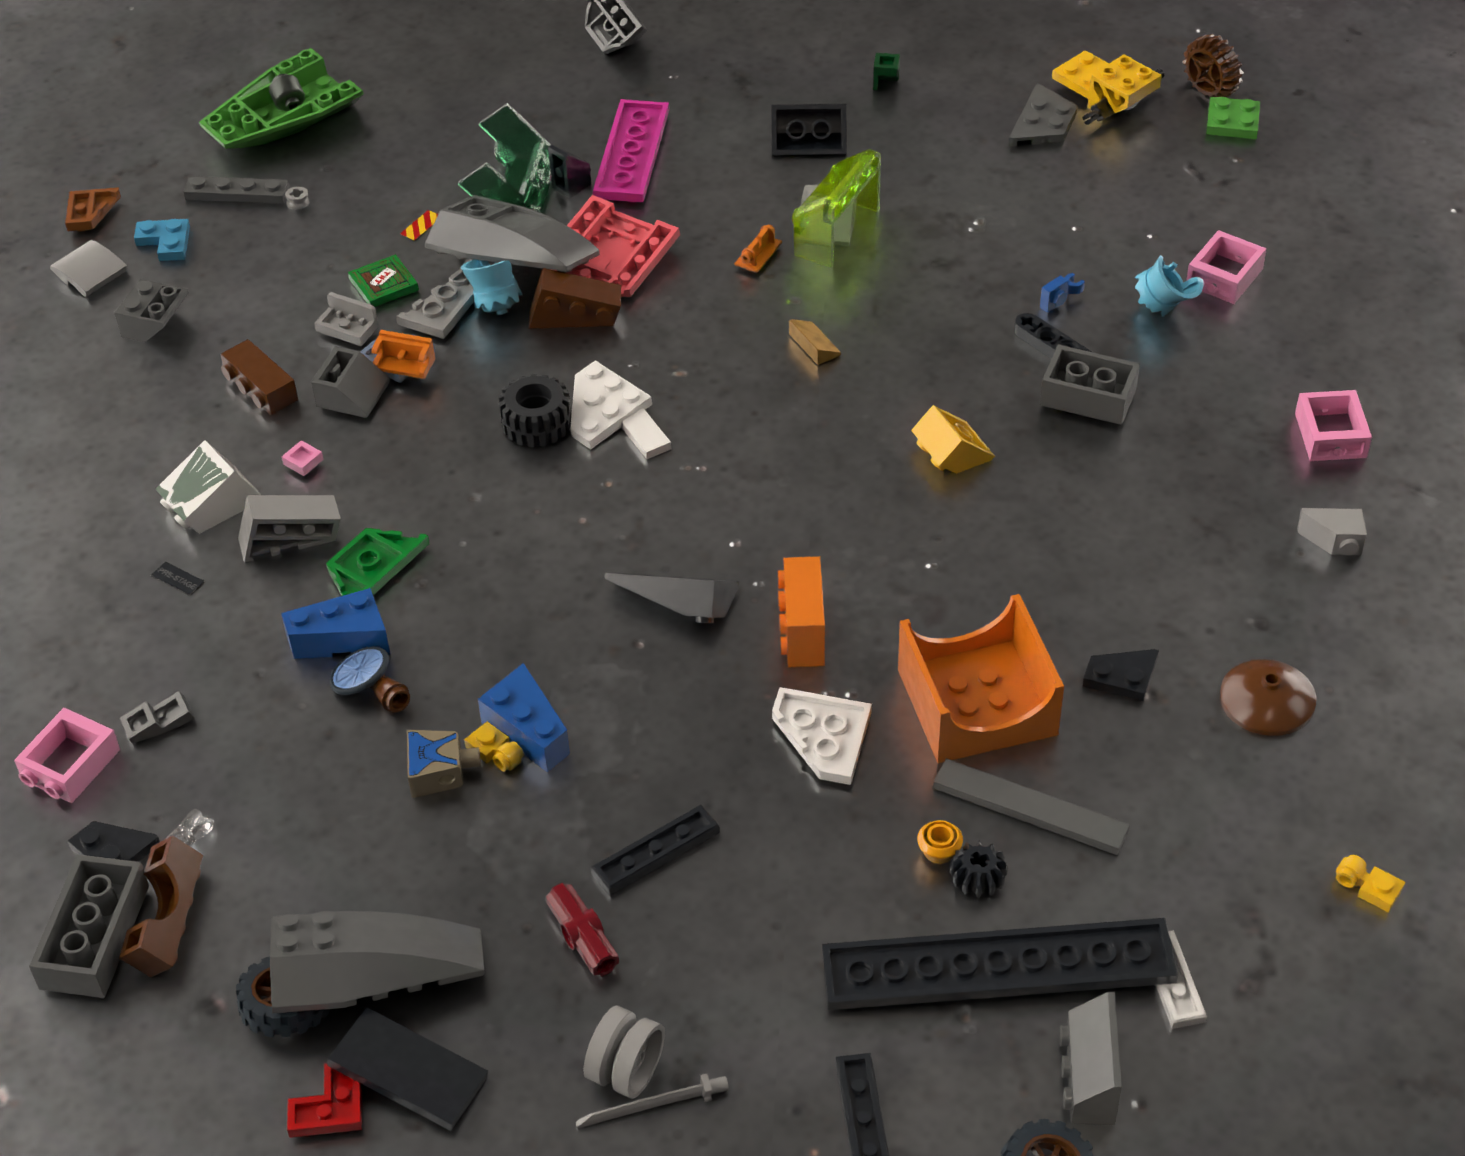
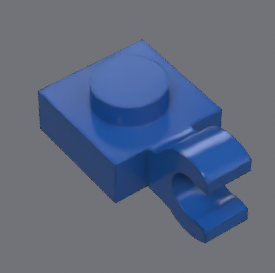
[1040,273,1085,313]

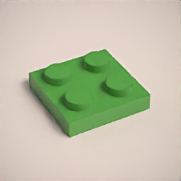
[1206,97,1260,139]

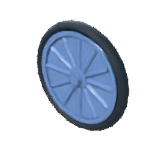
[330,646,389,695]

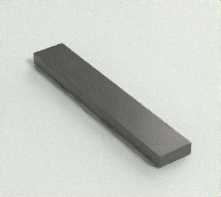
[933,758,1130,855]

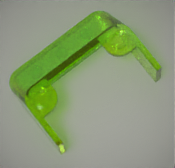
[792,149,881,268]

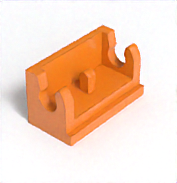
[371,330,435,379]

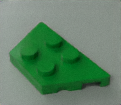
[326,528,430,596]

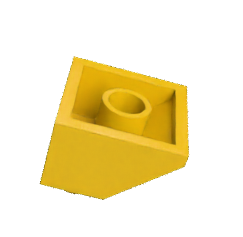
[911,405,995,474]

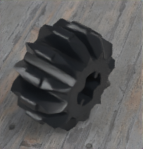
[950,840,1008,899]

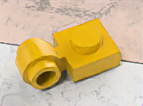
[464,721,524,772]
[1336,855,1406,913]

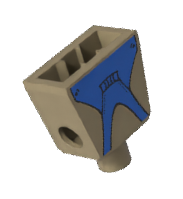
[407,730,481,798]

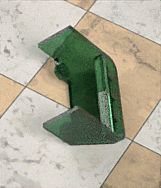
[458,103,551,212]

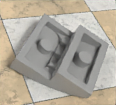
[50,240,127,298]

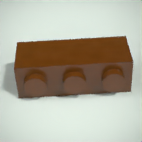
[221,339,299,415]

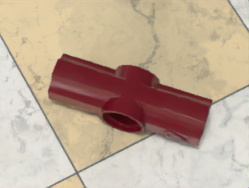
[546,883,619,977]

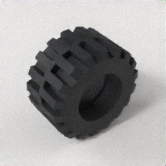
[499,374,571,447]

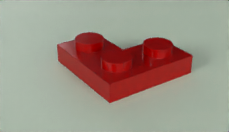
[287,1063,362,1138]

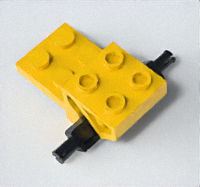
[1052,50,1164,125]

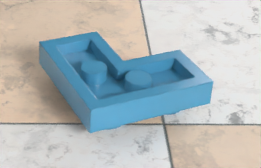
[134,219,190,261]

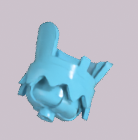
[1135,254,1204,317]
[461,259,523,315]

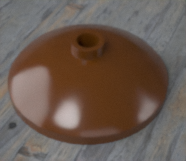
[1220,659,1317,736]

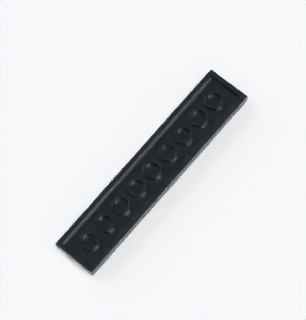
[822,918,1178,1010]

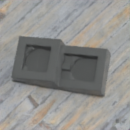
[120,691,194,742]

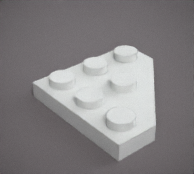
[570,360,652,450]
[772,687,872,785]

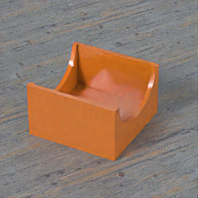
[898,594,1064,763]

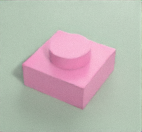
[282,441,324,476]

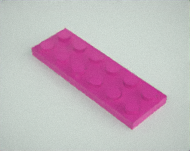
[593,99,669,202]

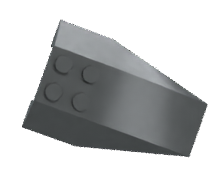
[270,911,484,1014]

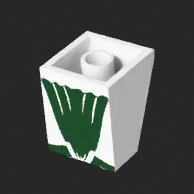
[156,440,261,534]

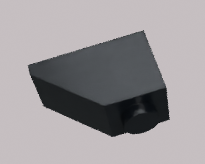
[548,145,591,198]

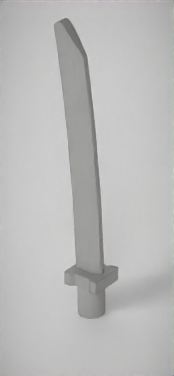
[575,1074,729,1129]

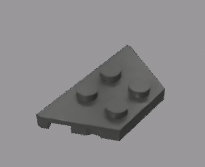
[1009,83,1078,146]

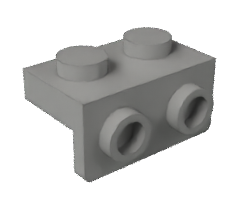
[314,292,379,346]

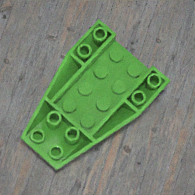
[199,48,364,149]

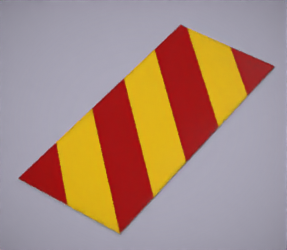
[400,210,438,241]

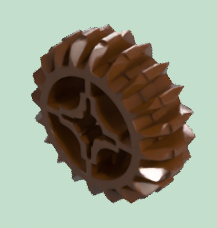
[1182,33,1244,98]

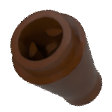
[370,675,410,712]

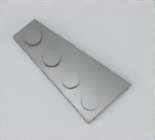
[396,268,474,339]

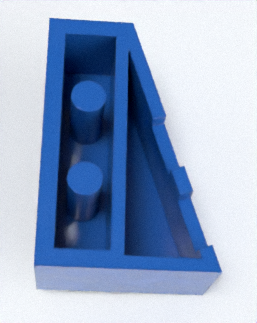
[281,588,391,659]
[478,663,570,772]

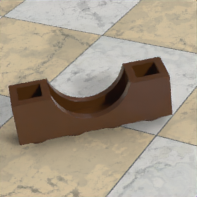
[119,835,203,977]

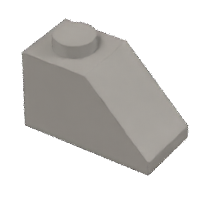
[1297,508,1367,555]

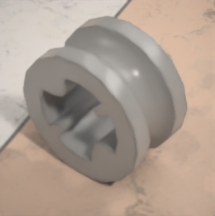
[285,187,309,210]

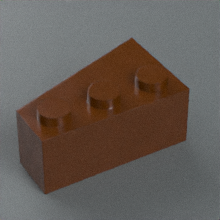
[529,268,621,329]

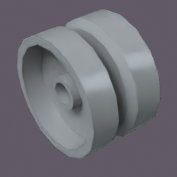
[583,1005,665,1099]

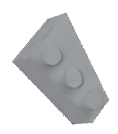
[238,495,341,563]

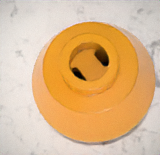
[917,820,963,864]

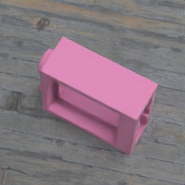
[1186,230,1267,304]
[1295,390,1372,461]
[14,708,120,803]

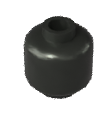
[269,74,305,111]

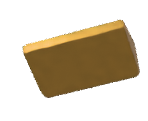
[789,319,841,365]

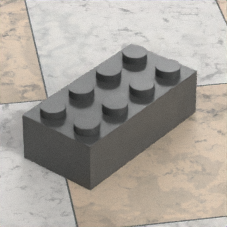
[29,854,149,998]

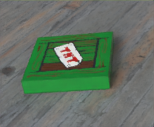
[348,254,419,307]

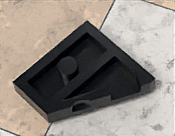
[1083,649,1159,702]
[67,821,160,862]

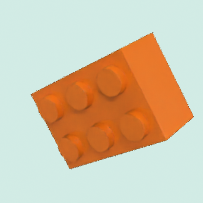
[778,556,825,668]

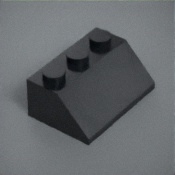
[771,104,847,156]

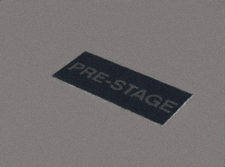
[151,561,204,595]

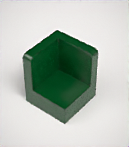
[873,53,900,91]

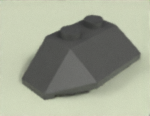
[585,0,648,54]

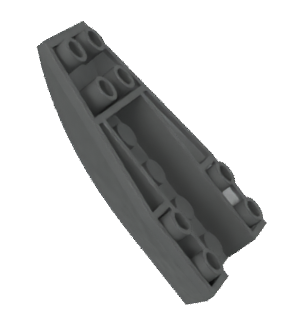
[425,195,600,273]

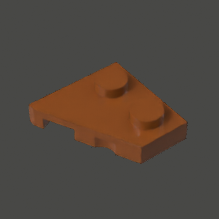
[65,187,121,231]

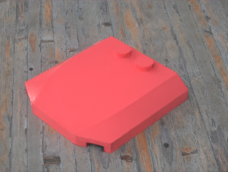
[550,195,680,297]

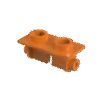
[734,224,782,273]

